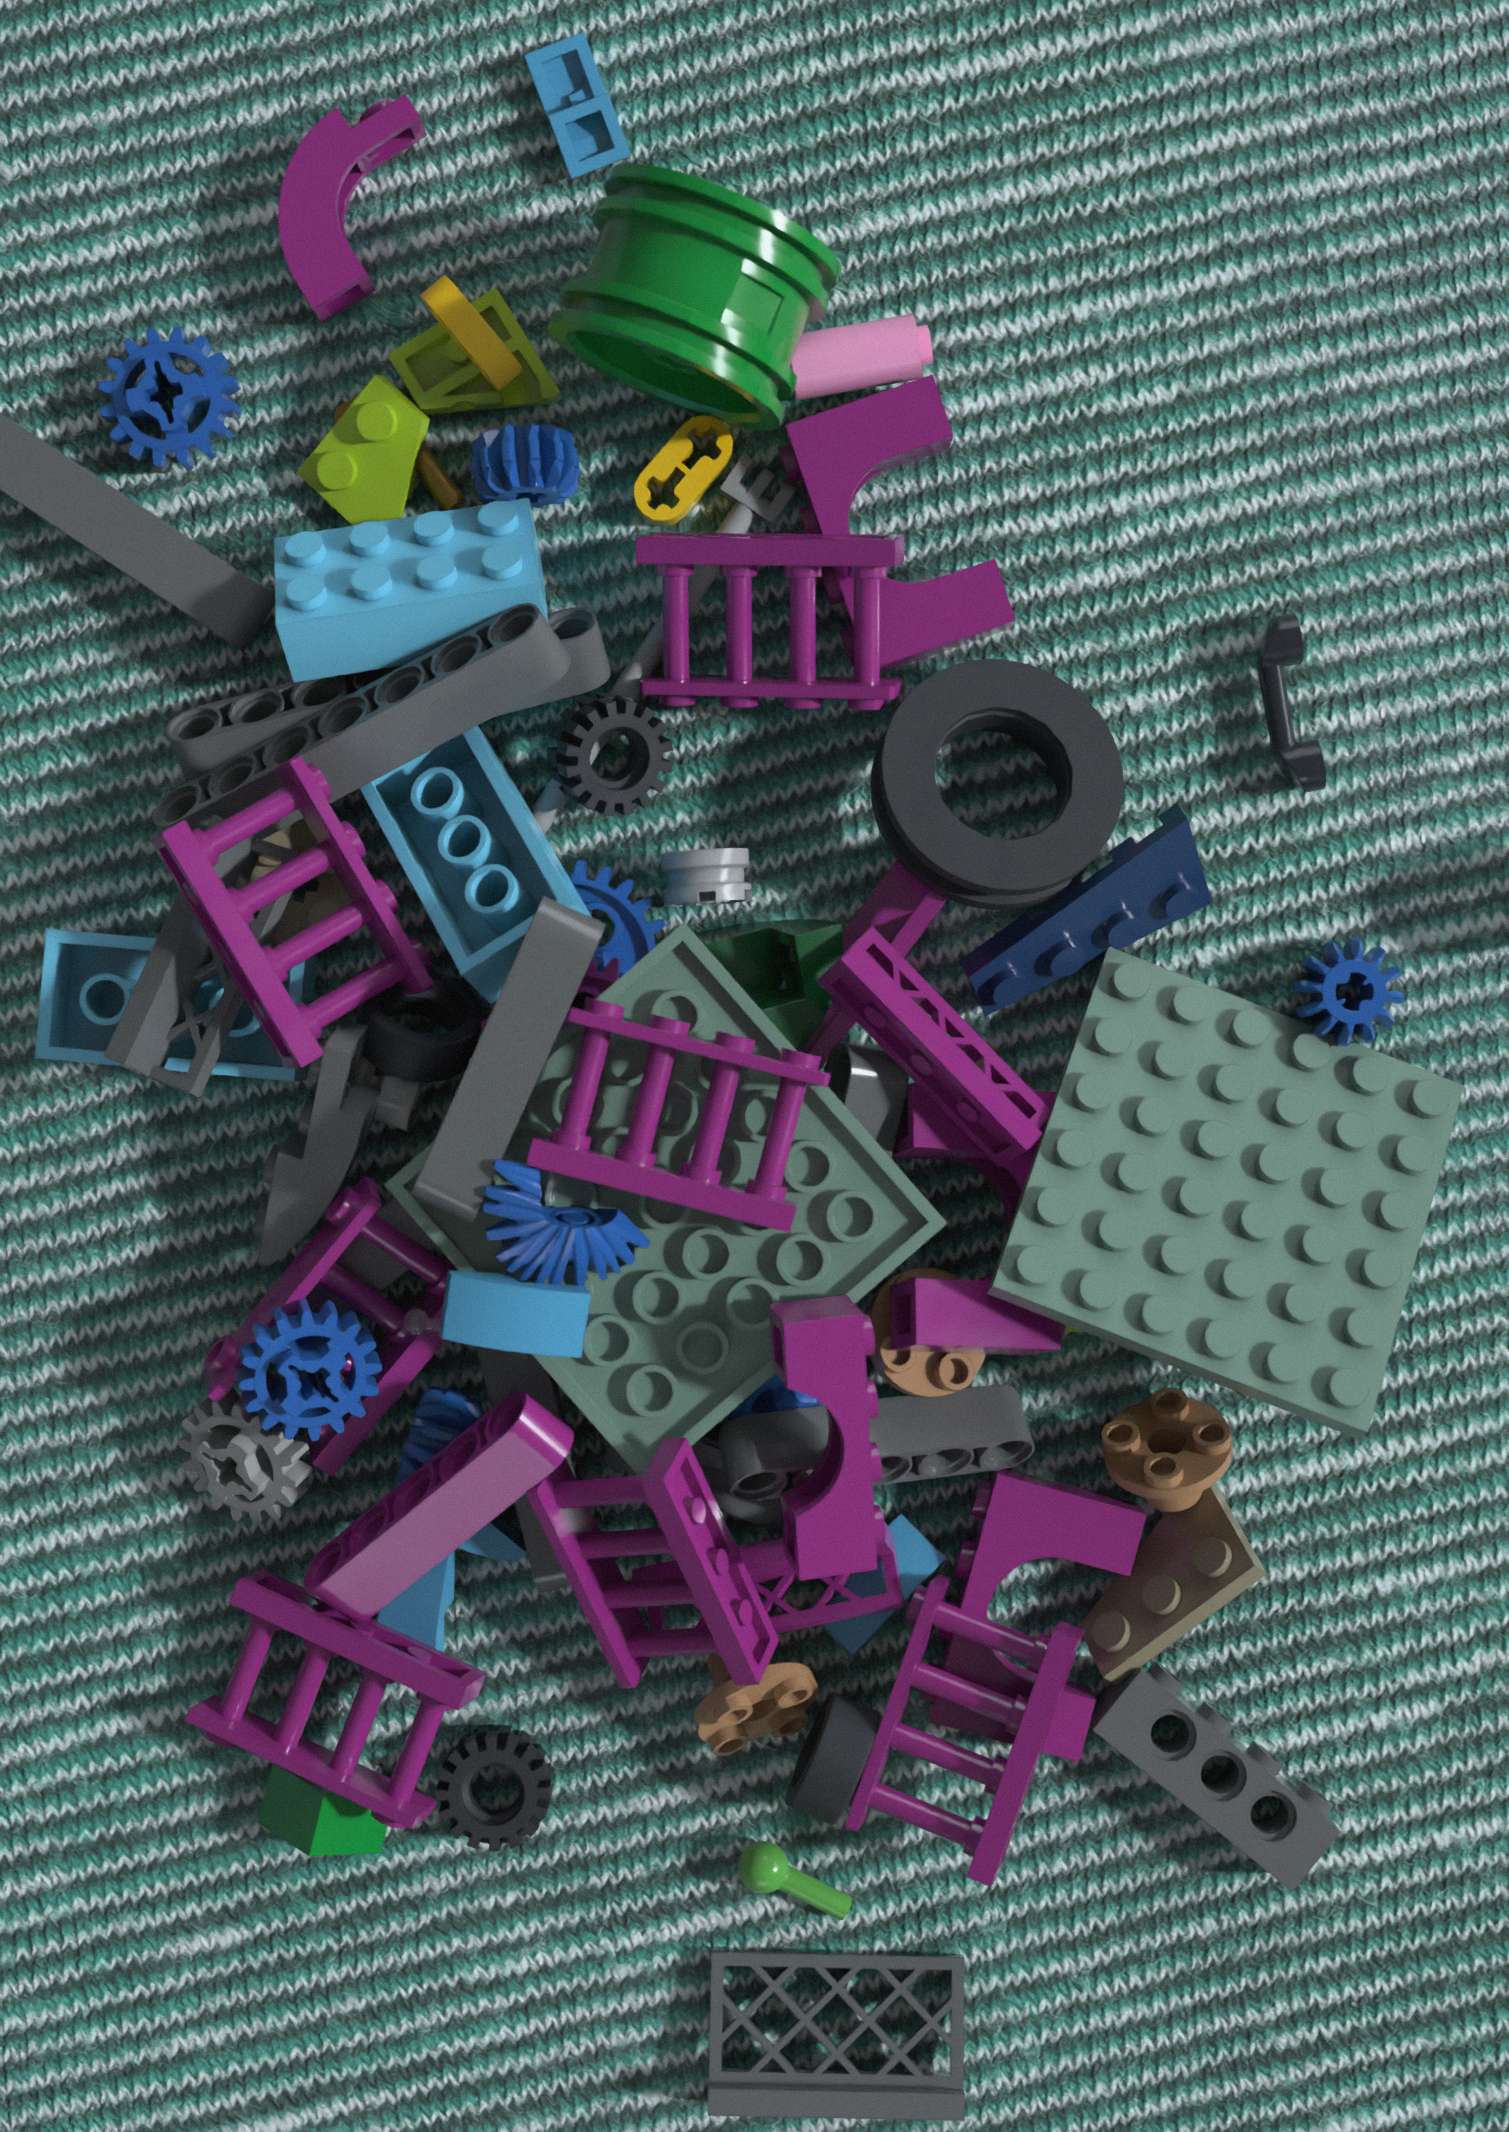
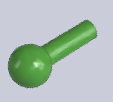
[738,1841,852,1920]

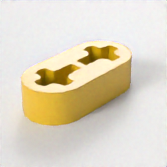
[419,275,523,392]
[634,415,733,527]

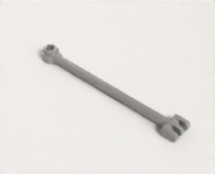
[530,454,798,837]

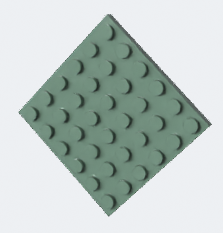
[384,922,947,1475]
[987,947,1464,1439]

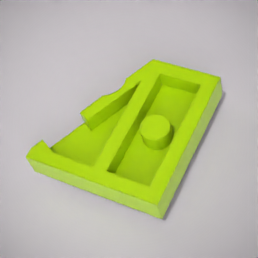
[387,287,562,415]
[296,375,430,526]

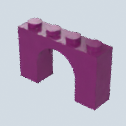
[777,374,1016,673]
[890,1082,1066,1355]
[919,1468,1147,1762]

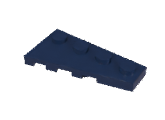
[960,803,1213,1016]

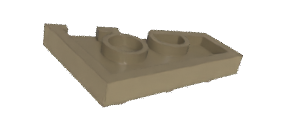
[1078,1483,1267,1685]

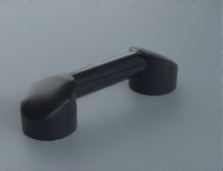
[1256,613,1326,793]

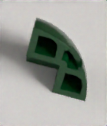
[694,919,843,1051]

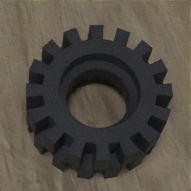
[547,693,673,816]
[435,1725,554,1851]

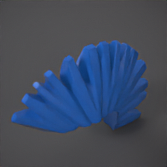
[482,1159,651,1286]

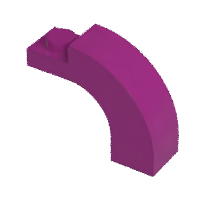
[278,93,427,324]

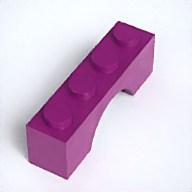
[769,1295,885,1581]

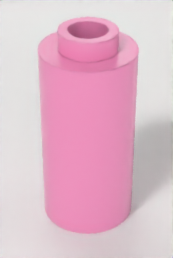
[790,314,933,401]

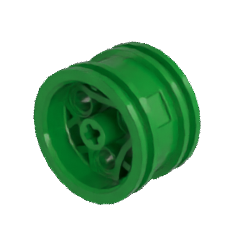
[547,163,841,431]

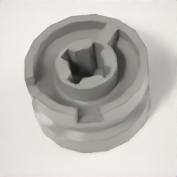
[660,848,752,907]

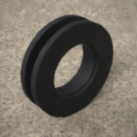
[870,659,1124,910]

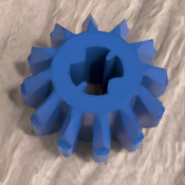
[470,421,580,509]
[1292,938,1404,1046]
[397,1386,484,1484]

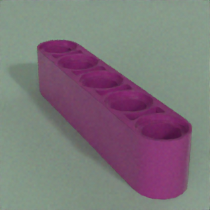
[303,1391,574,1624]

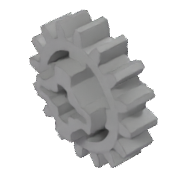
[178,1387,312,1525]

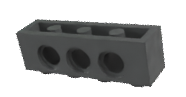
[1090,1661,1341,1892]

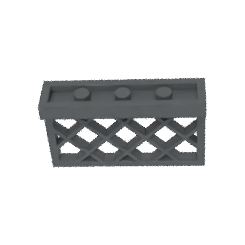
[708,1950,965,2121]

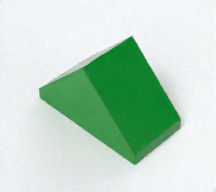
[258,1763,388,1856]

